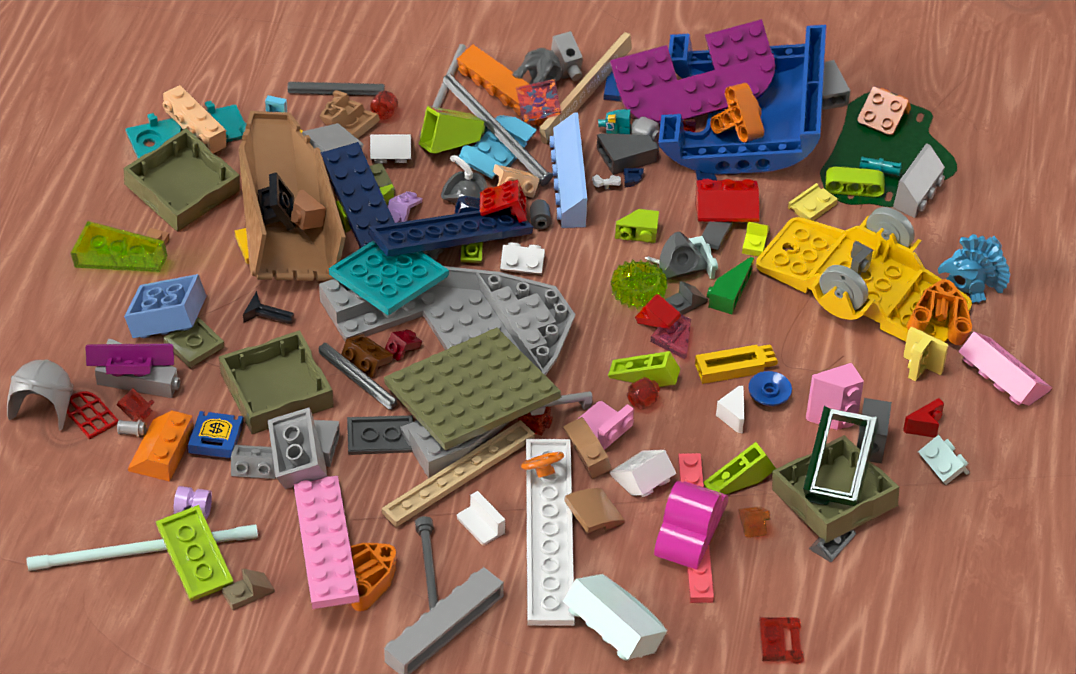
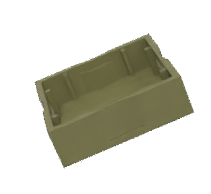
[123,128,240,232]
[219,330,333,434]
[772,435,899,543]

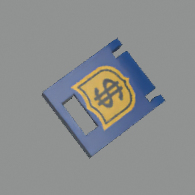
[188,411,244,458]

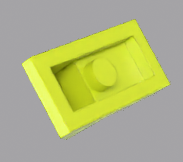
[742,222,770,257]

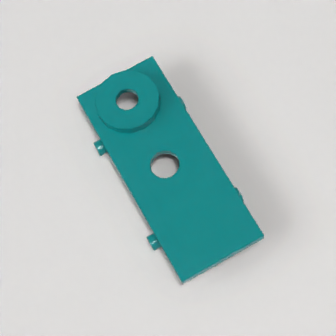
[125,101,246,159]

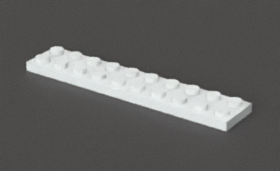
[526,439,574,626]

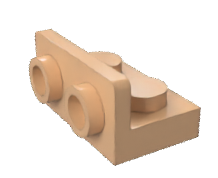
[493,164,540,198]

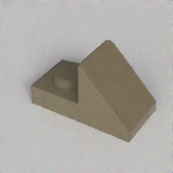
[222,569,275,610]

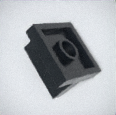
[258,172,295,230]

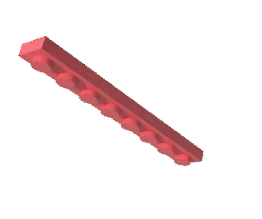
[678,453,714,603]

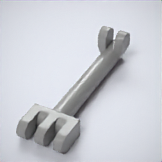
[530,391,593,415]

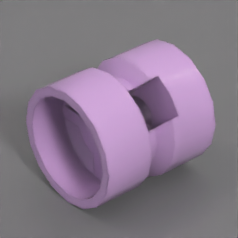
[174,486,212,519]

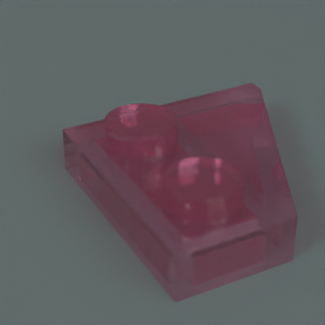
[650,314,691,359]

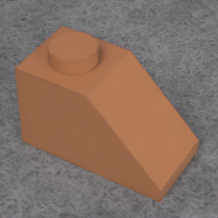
[291,190,326,230]

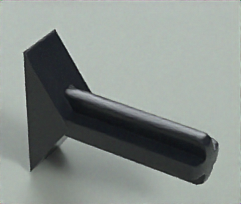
[243,291,294,324]

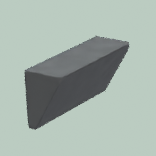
[809,530,856,562]

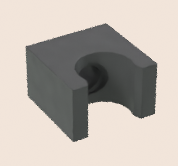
[856,398,892,464]

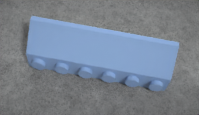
[549,113,587,228]

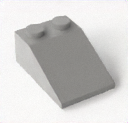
[268,408,327,489]

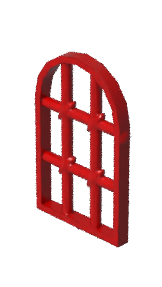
[67,391,119,440]

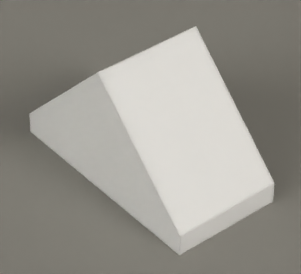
[716,386,744,433]

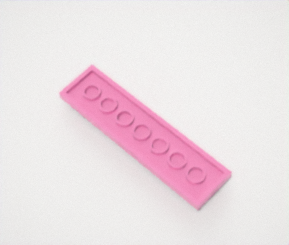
[294,475,359,609]

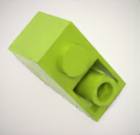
[615,209,659,243]

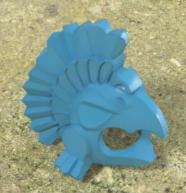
[938,234,1011,303]

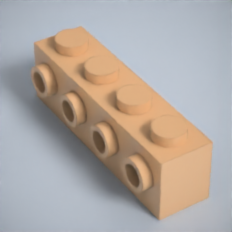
[163,85,227,154]

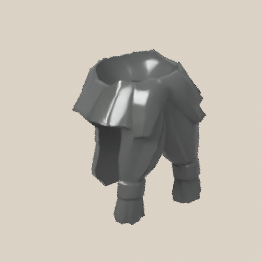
[513,48,562,90]

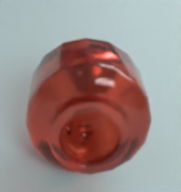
[370,91,398,120]
[626,377,660,409]

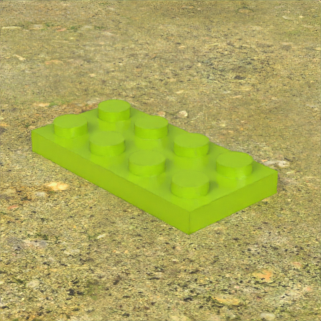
[156,505,233,602]

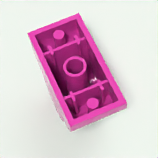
[654,481,728,570]

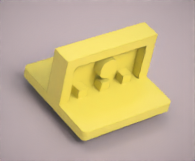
[904,327,949,381]

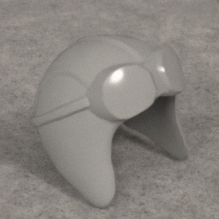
[7,360,73,431]

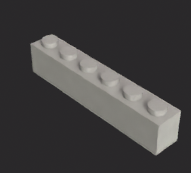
[384,567,504,674]

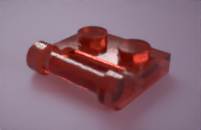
[759,617,805,664]

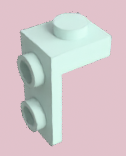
[688,236,718,279]

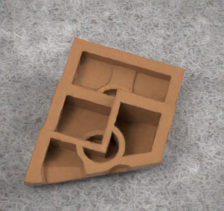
[319,90,380,139]

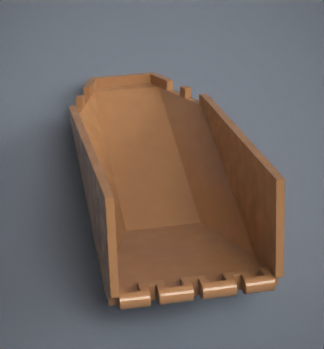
[239,111,346,281]

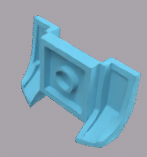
[455,115,537,179]

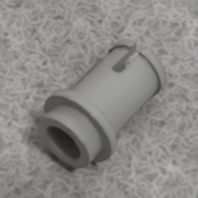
[117,420,147,437]

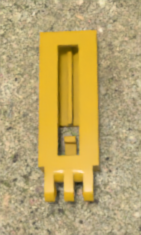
[695,345,778,384]

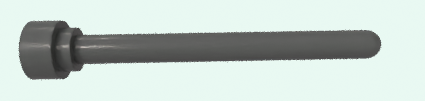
[415,516,438,611]

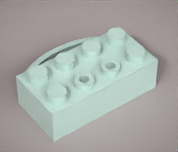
[564,574,667,660]

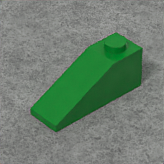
[706,257,754,315]

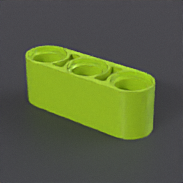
[826,167,885,197]

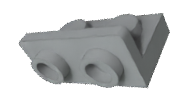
[231,445,276,479]

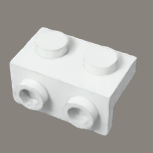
[500,243,545,275]

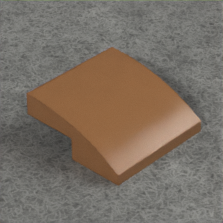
[564,488,625,533]

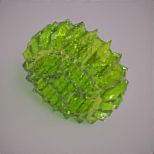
[611,259,667,309]

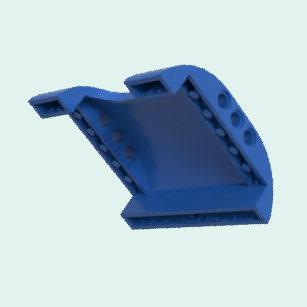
[658,25,827,174]

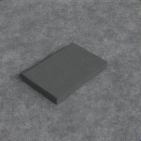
[347,415,413,455]

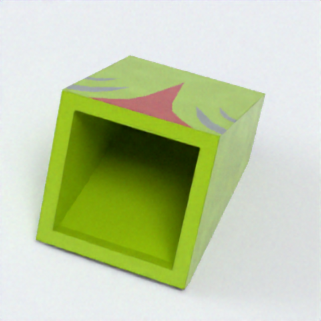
[419,106,485,153]

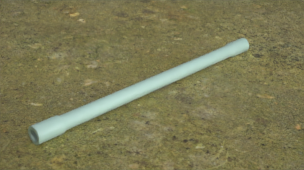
[27,524,258,571]

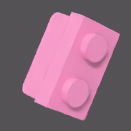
[578,401,634,450]

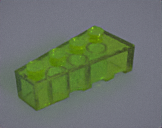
[71,221,168,272]

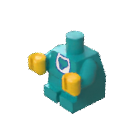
[598,109,631,134]

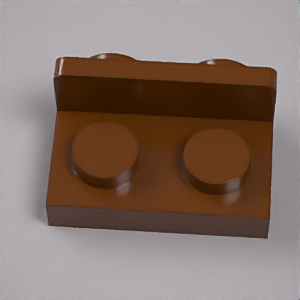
[341,334,394,378]

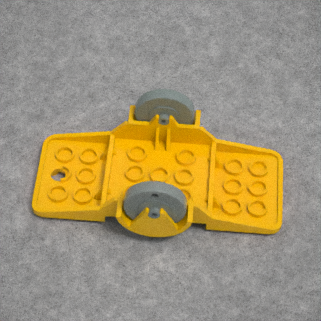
[756,207,972,343]

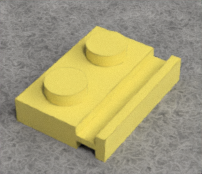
[788,183,838,221]

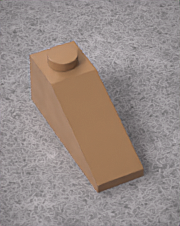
[563,417,612,479]

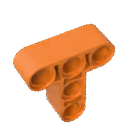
[710,83,764,142]

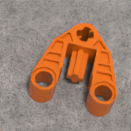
[907,279,972,345]
[350,543,396,611]

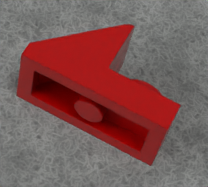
[635,294,681,329]
[903,398,944,438]

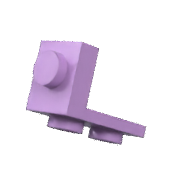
[388,191,423,223]

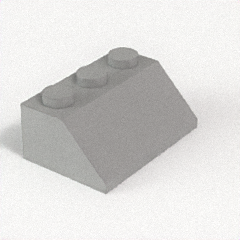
[893,143,945,218]

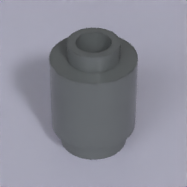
[530,199,551,229]

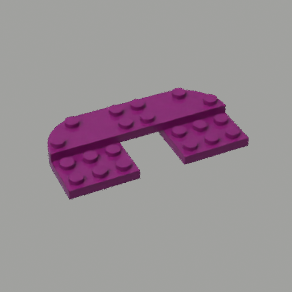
[610,19,775,126]

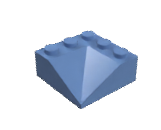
[124,274,207,338]

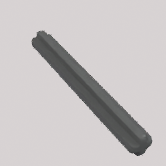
[287,82,385,96]
[318,343,398,410]

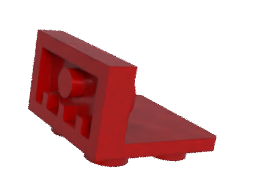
[480,179,527,223]

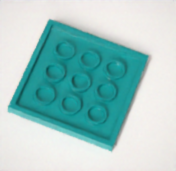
[329,240,449,315]

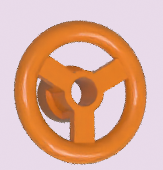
[521,452,564,477]

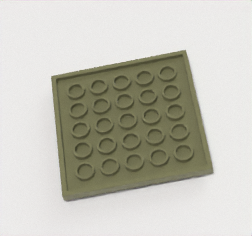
[384,328,562,450]

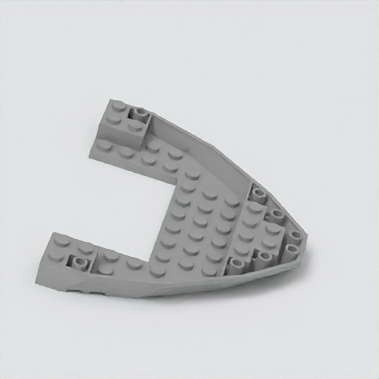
[319,266,575,478]

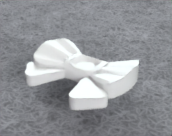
[592,175,621,189]

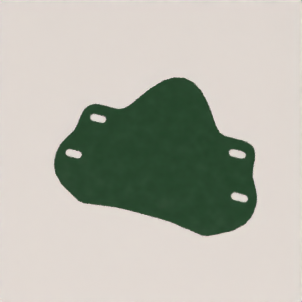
[820,92,957,207]

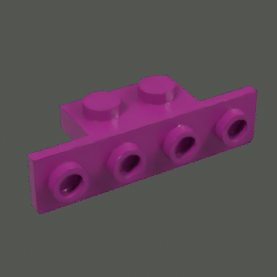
[85,344,174,377]

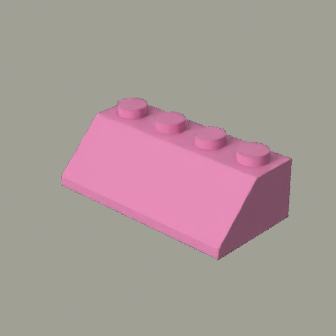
[959,332,1052,406]

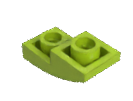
[461,242,483,263]

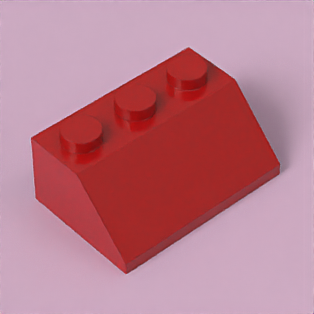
[695,179,760,222]

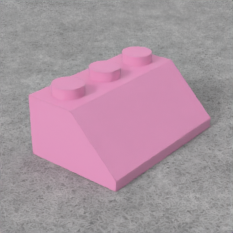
[806,363,864,430]

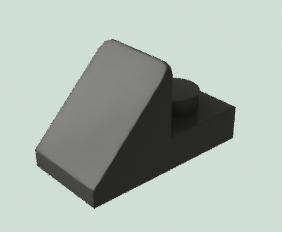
[665,281,708,316]

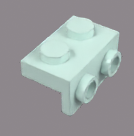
[918,435,970,485]

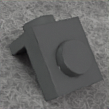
[850,241,873,275]

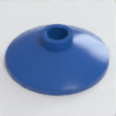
[748,371,792,406]

